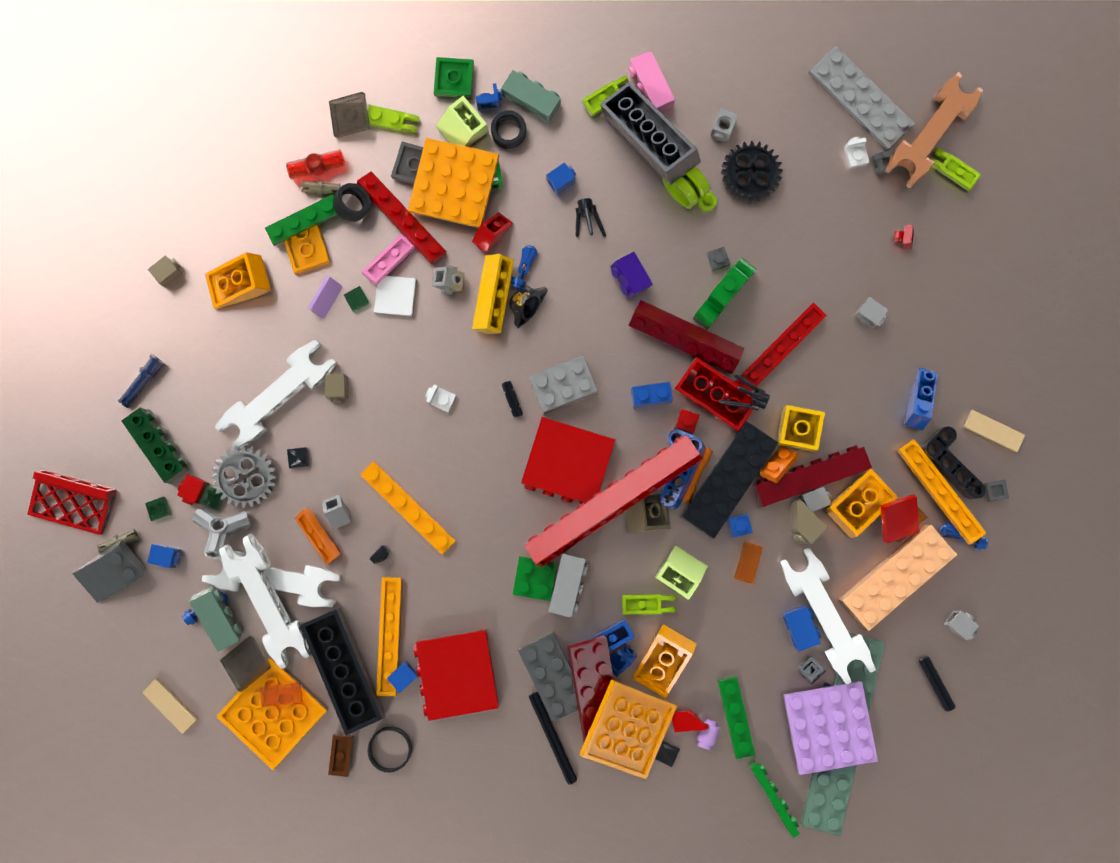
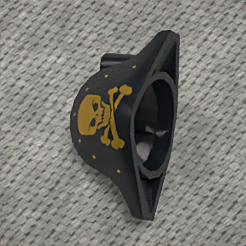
[509,286,548,329]

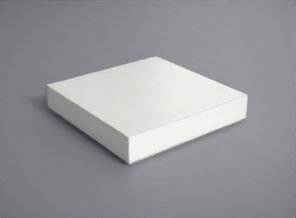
[374,276,416,317]

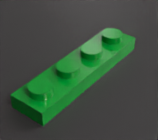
[265,194,338,246]
[717,676,755,759]
[748,760,800,838]

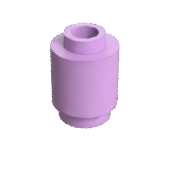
[696,719,720,750]

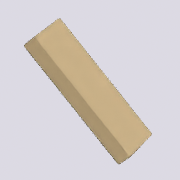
[963,410,1025,453]
[142,678,198,734]

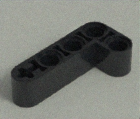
[921,426,986,499]

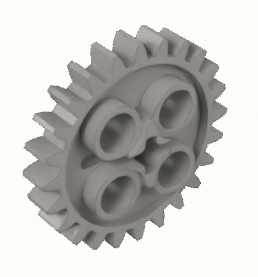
[211,445,276,508]

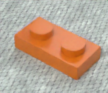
[760,446,798,483]

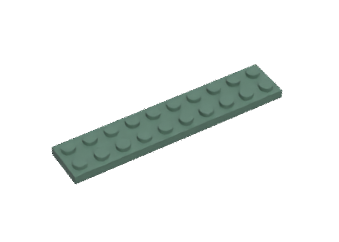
[801,633,885,836]

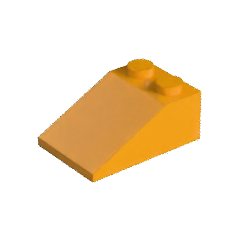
[205,252,271,309]
[824,469,898,538]
[632,624,697,698]

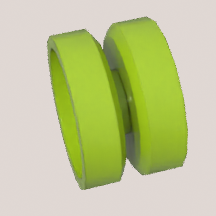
[663,166,711,209]

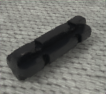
[502,381,523,418]

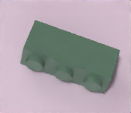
[501,70,561,123]
[189,585,242,652]

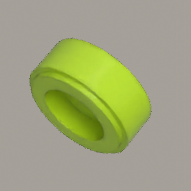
[698,192,717,212]

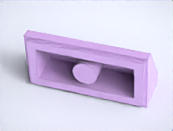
[309,276,342,318]

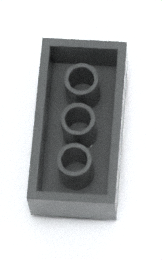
[518,631,578,722]

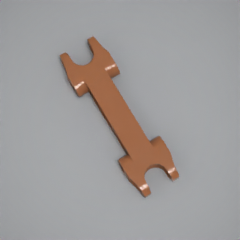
[885,72,983,189]

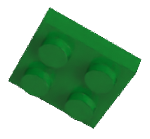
[433,57,474,98]
[513,556,557,601]

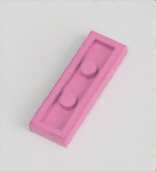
[362,234,415,286]

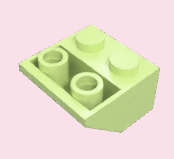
[436,96,488,147]
[654,545,708,600]

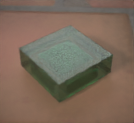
[344,286,369,312]

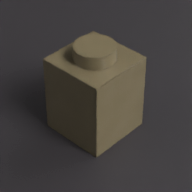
[148,255,183,288]
[325,374,348,403]

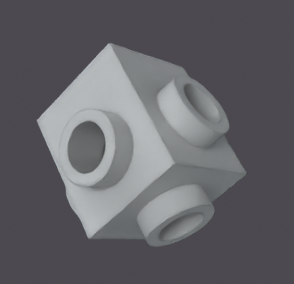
[432,266,464,294]

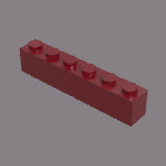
[628,300,744,374]
[752,445,872,508]

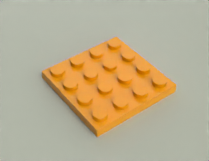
[408,138,500,228]
[216,657,328,770]
[579,679,677,779]

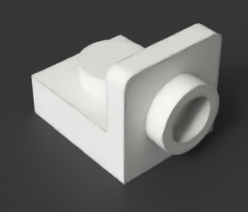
[844,137,869,169]
[425,385,457,413]

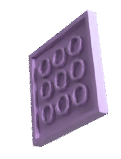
[783,681,878,775]

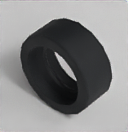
[491,110,526,149]
[333,183,371,222]

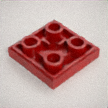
[880,495,920,543]

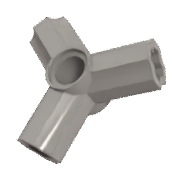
[192,507,251,559]

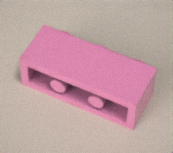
[628,51,675,112]

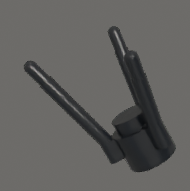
[575,198,606,237]
[719,374,770,411]

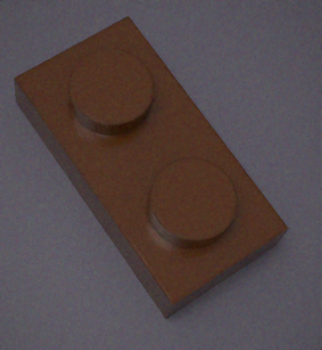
[328,734,354,777]

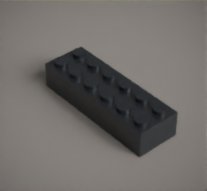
[600,81,701,185]
[679,421,779,539]
[300,608,386,735]

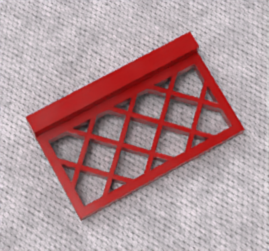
[27,469,116,535]

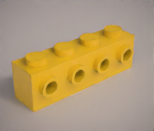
[472,254,514,334]

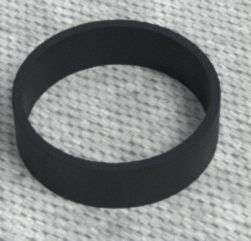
[367,727,412,773]

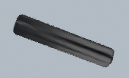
[919,656,956,712]

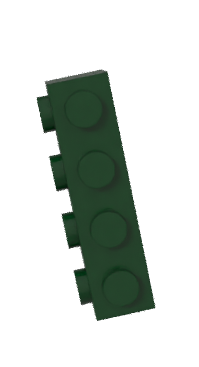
[121,407,189,484]

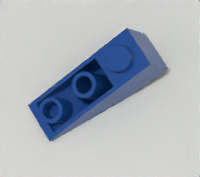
[904,368,938,431]

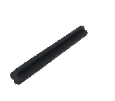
[529,692,577,785]

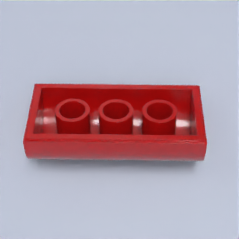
[674,357,754,432]

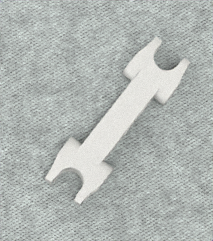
[215,340,337,450]
[219,534,312,669]
[780,547,876,685]
[202,550,342,607]

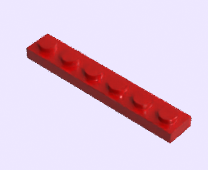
[356,171,447,265]
[735,302,827,392]

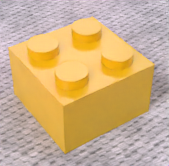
[777,405,825,452]

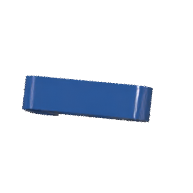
[660,429,706,510]

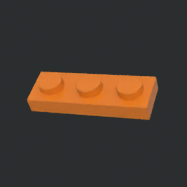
[294,507,341,565]

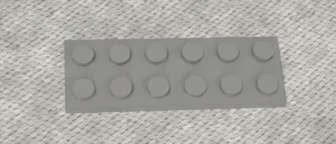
[808,46,915,151]

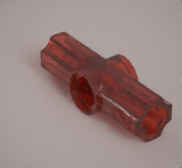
[286,149,345,180]

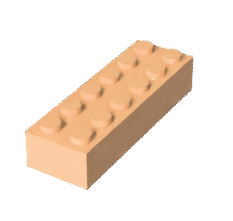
[838,525,957,631]

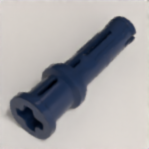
[118,354,165,408]

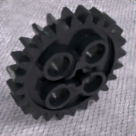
[721,141,783,203]

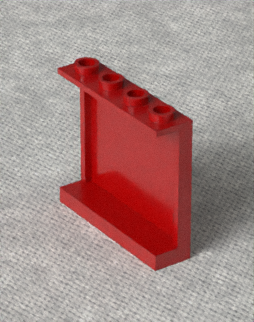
[521,417,616,505]
[413,629,499,721]

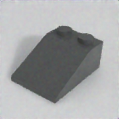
[72,539,146,603]

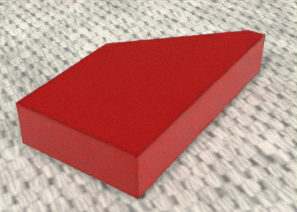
[672,710,709,732]

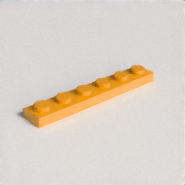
[897,439,986,545]
[360,461,456,555]
[376,577,402,696]

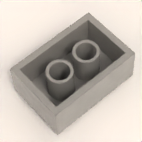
[529,356,597,414]
[548,554,588,618]

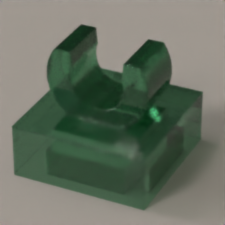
[199,486,224,511]
[145,497,171,521]

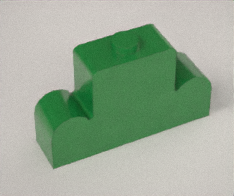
[693,257,756,330]

